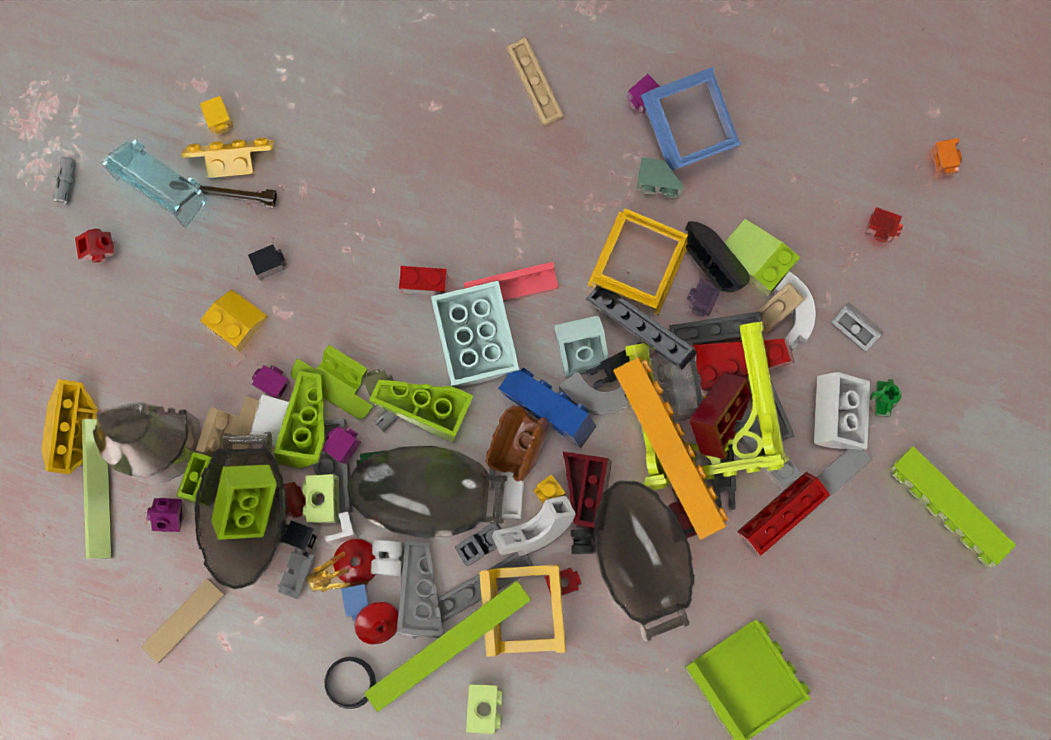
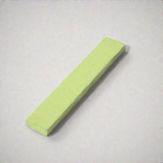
[82,419,111,559]

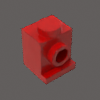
[545,568,582,596]

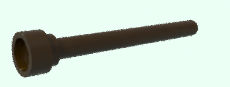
[169,182,277,208]

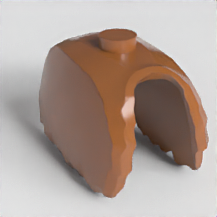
[485,405,549,482]

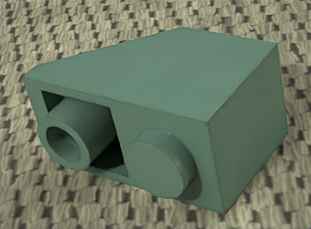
[637,157,683,198]

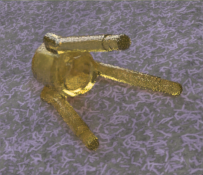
[307,552,369,593]

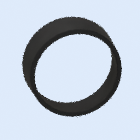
[324,657,376,709]

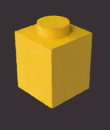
[199,96,233,134]

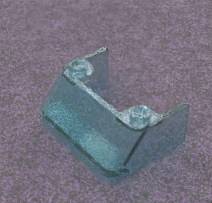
[100,139,207,228]

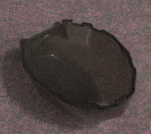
[194,432,289,590]
[347,445,508,538]
[593,481,695,642]

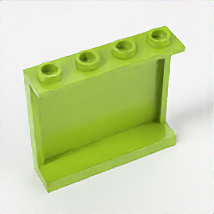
[685,619,811,740]

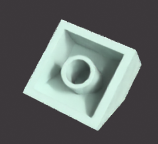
[554,315,609,377]

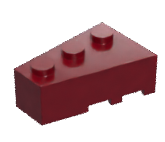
[689,373,752,459]
[562,451,612,530]

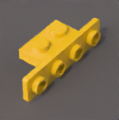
[182,137,274,178]

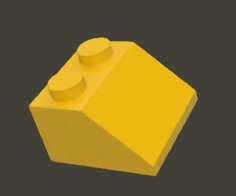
[200,289,268,352]

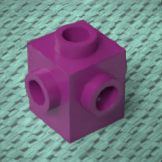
[147,498,184,532]

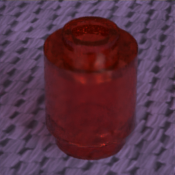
[279,482,306,518]

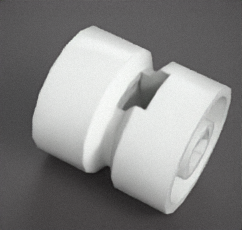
[371,540,403,576]

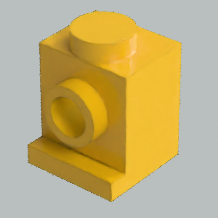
[533,474,565,504]

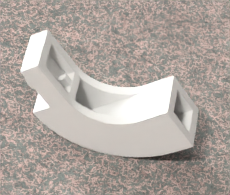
[773,272,816,352]
[492,496,576,556]

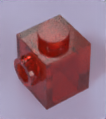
[865,207,903,243]

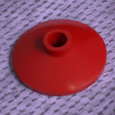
[333,539,375,586]
[354,602,398,645]

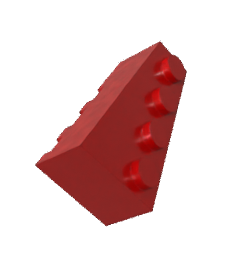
[690,338,795,391]

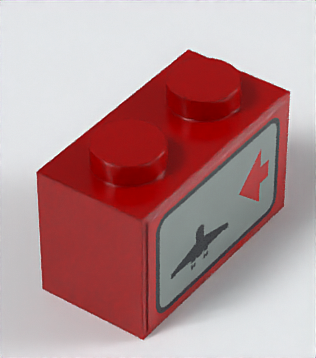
[399,266,448,296]

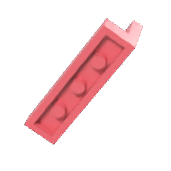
[464,262,558,302]

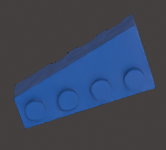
[498,368,597,448]

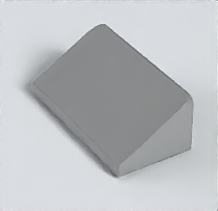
[831,302,883,352]

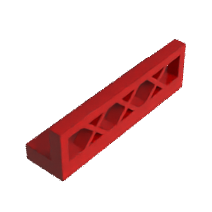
[737,472,830,556]

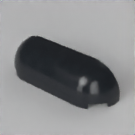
[685,221,750,292]

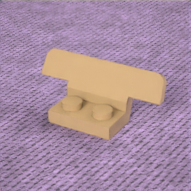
[196,396,259,483]

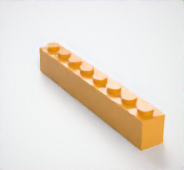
[613,357,729,540]

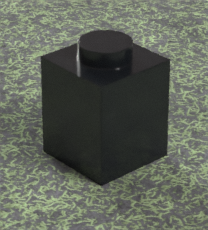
[248,244,286,280]

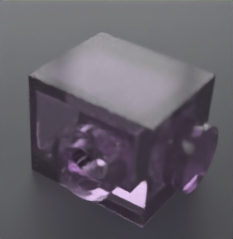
[686,278,720,317]

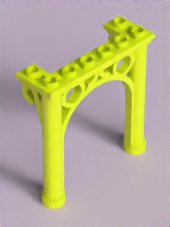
[625,321,789,490]

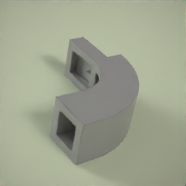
[559,372,629,415]

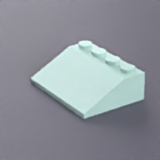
[431,281,520,389]

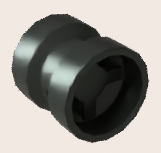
[571,529,594,554]

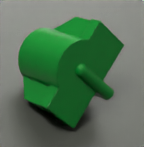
[870,379,902,417]

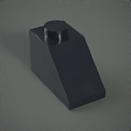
[281,520,319,554]

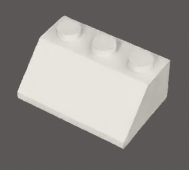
[814,372,870,450]

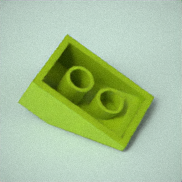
[724,219,800,297]

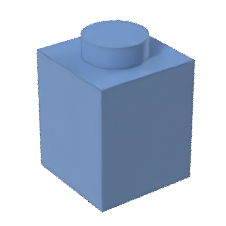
[341,584,370,621]

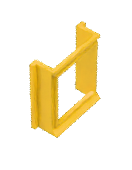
[587,208,688,316]
[480,564,566,657]

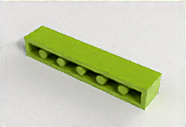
[890,446,1016,567]

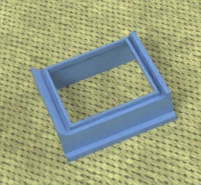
[640,67,741,171]

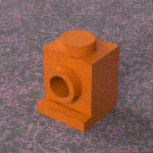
[932,138,962,175]

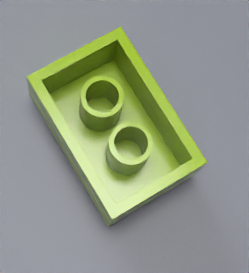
[211,465,277,540]

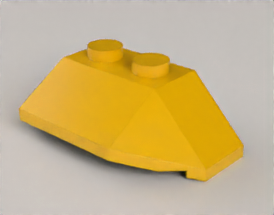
[41,379,98,475]

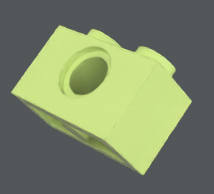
[302,474,340,524]
[466,684,502,734]

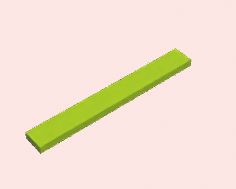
[364,580,532,713]

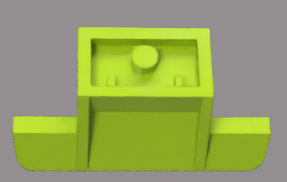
[290,345,373,419]

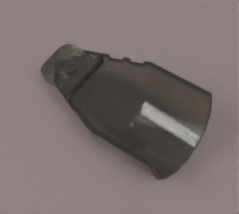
[93,403,201,484]

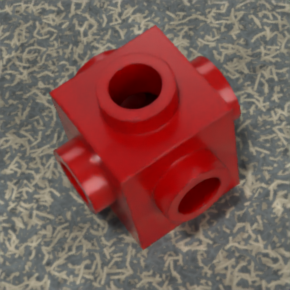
[75,228,114,263]

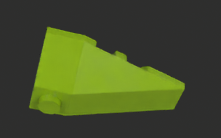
[273,371,325,468]
[369,380,473,443]

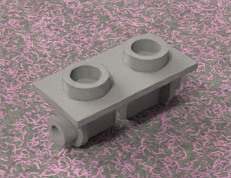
[278,548,315,599]

